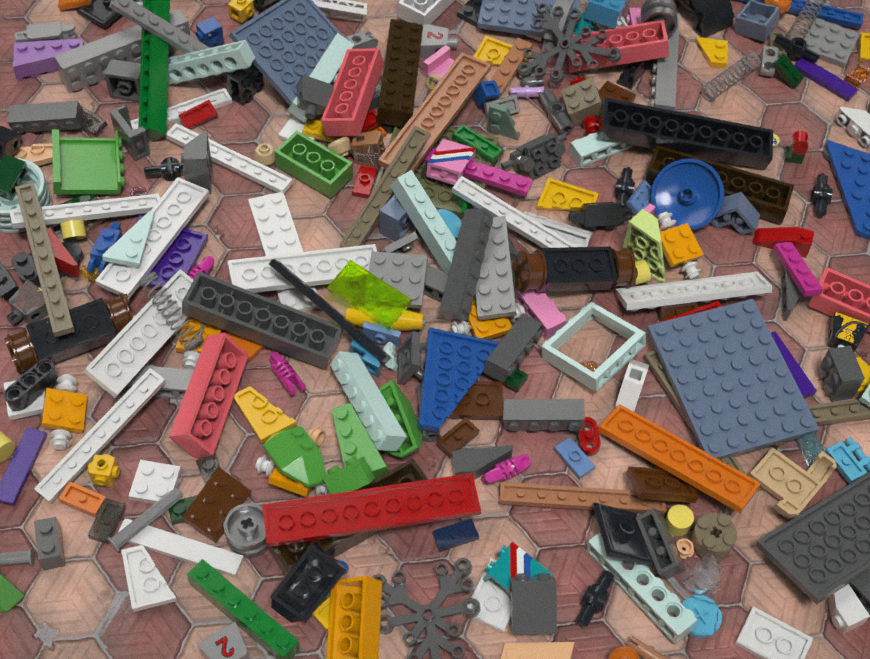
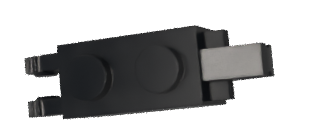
[567,202,632,230]

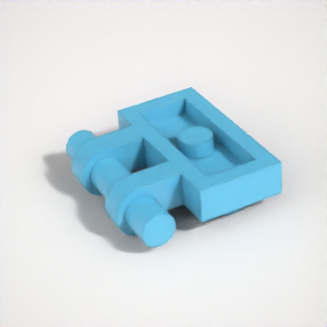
[825,437,870,484]

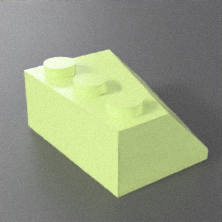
[622,209,666,283]

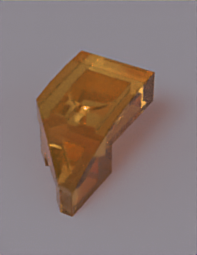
[844,64,870,88]

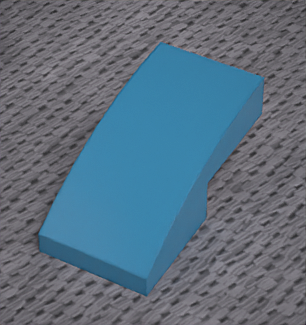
[350,339,381,378]

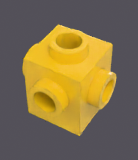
[228,0,254,23]
[87,454,120,487]

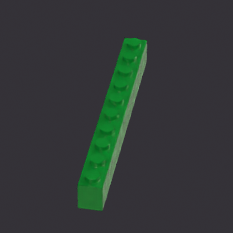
[138,0,170,140]

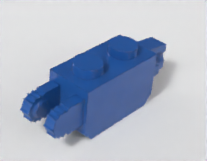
[87,222,123,275]

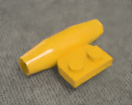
[346,305,423,331]

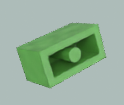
[323,456,375,494]

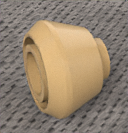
[327,136,351,157]
[253,143,275,166]

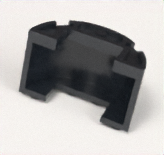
[673,0,734,38]

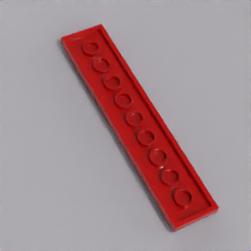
[262,473,481,547]

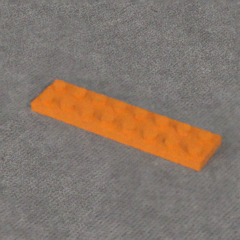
[598,404,761,513]

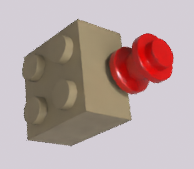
[561,77,603,136]

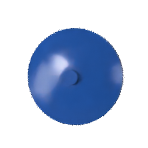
[651,159,725,231]

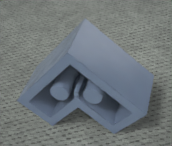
[711,192,760,235]

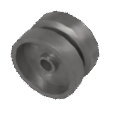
[641,0,678,37]
[224,503,268,559]

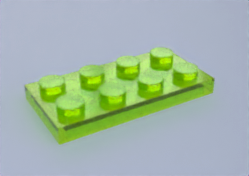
[327,260,412,331]

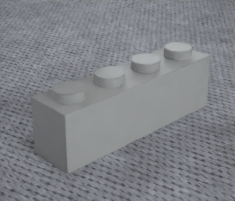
[119,365,194,400]

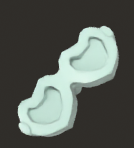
[383,342,398,372]

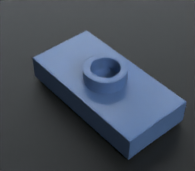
[626,180,652,216]
[362,322,401,348]
[554,437,596,480]

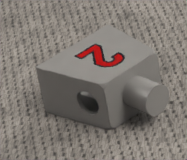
[420,24,458,58]
[198,621,249,659]

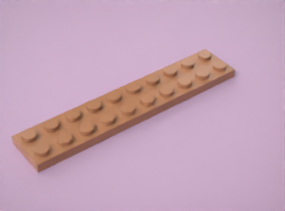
[378,52,491,173]

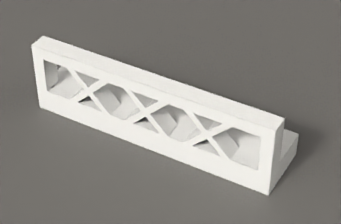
[312,0,367,23]
[523,211,593,247]

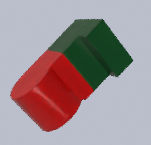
[784,131,808,164]

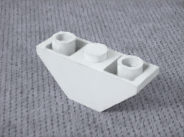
[834,107,870,152]
[615,359,649,412]

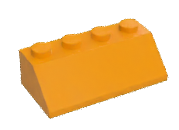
[326,575,382,659]

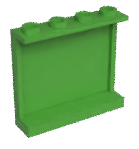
[52,129,124,194]

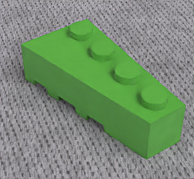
[331,403,390,478]

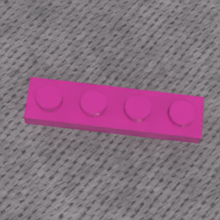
[773,242,823,297]

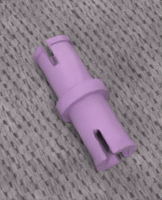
[510,85,544,99]

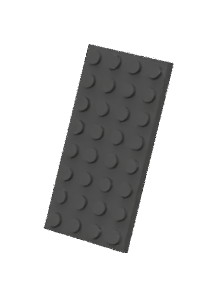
[756,472,870,604]

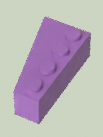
[13,38,84,81]

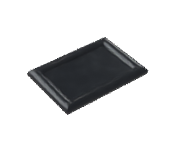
[77,0,136,29]
[592,502,653,567]

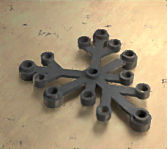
[518,3,621,84]
[372,558,480,659]

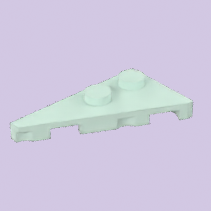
[102,211,154,268]

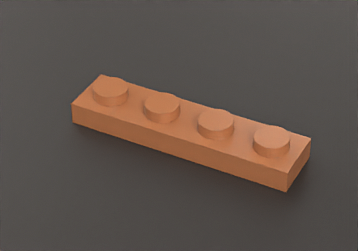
[490,38,533,97]

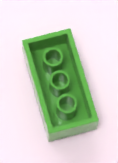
[274,131,353,198]

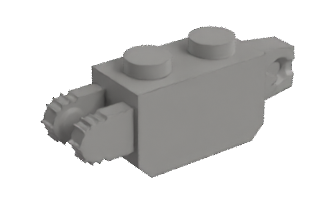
[15,21,77,43]

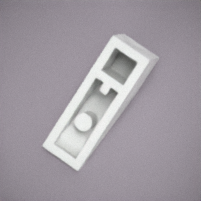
[828,584,870,634]

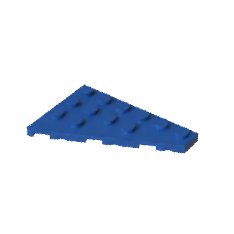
[824,140,870,240]
[418,327,500,432]

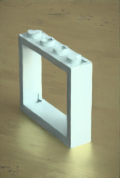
[542,302,646,392]

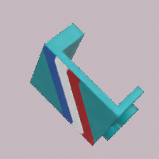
[483,542,553,594]

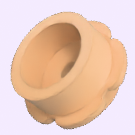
[308,426,325,446]
[676,538,694,559]

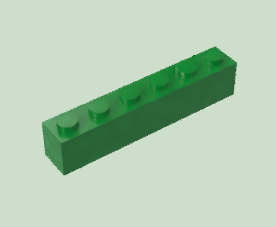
[187,559,300,659]

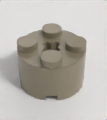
[690,513,737,562]

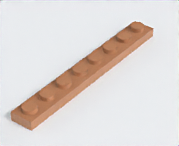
[499,482,666,515]

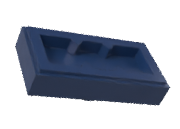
[432,518,479,552]

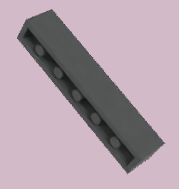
[439,208,493,320]

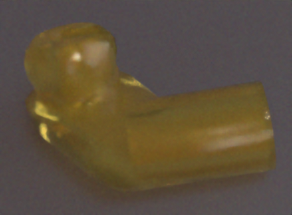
[79,265,99,282]

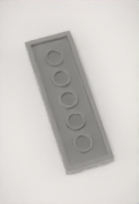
[476,216,517,320]

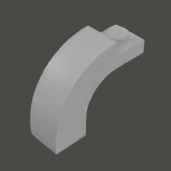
[542,0,575,56]

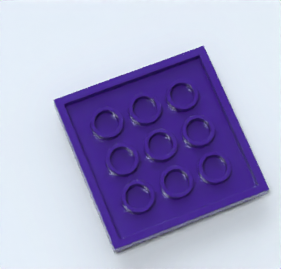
[134,216,208,290]

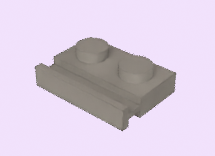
[379,232,418,253]

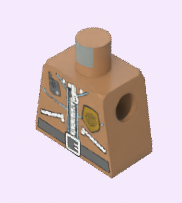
[348,131,385,168]

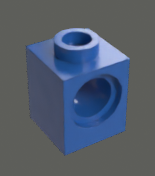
[473,80,501,108]

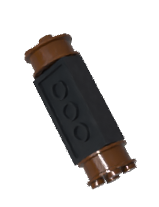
[512,246,638,292]
[4,293,136,374]

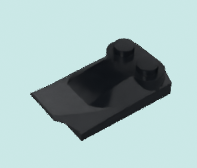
[11,238,83,287]
[270,542,346,623]

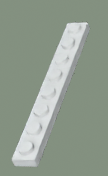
[166,123,293,194]
[451,176,578,248]
[9,193,160,229]
[34,368,166,503]

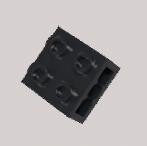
[227,63,264,106]

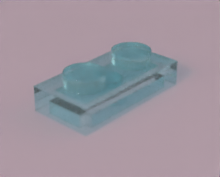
[795,433,826,468]

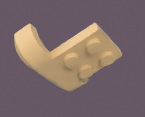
[749,447,837,519]

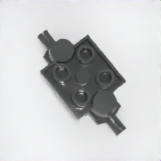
[501,133,567,179]

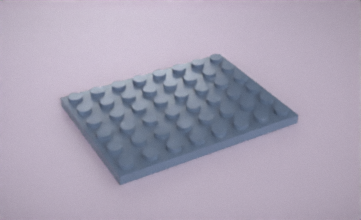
[647,299,819,461]

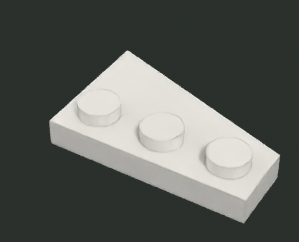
[121,545,177,612]

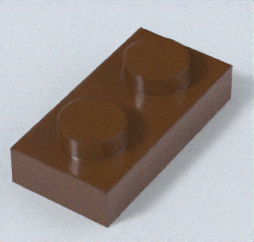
[659,302,698,321]
[436,417,480,458]

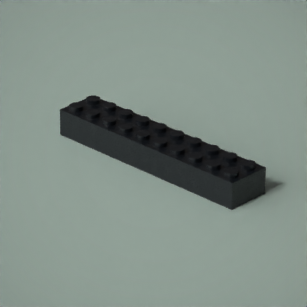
[597,98,773,170]

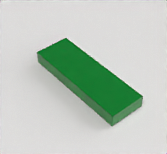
[452,124,504,164]

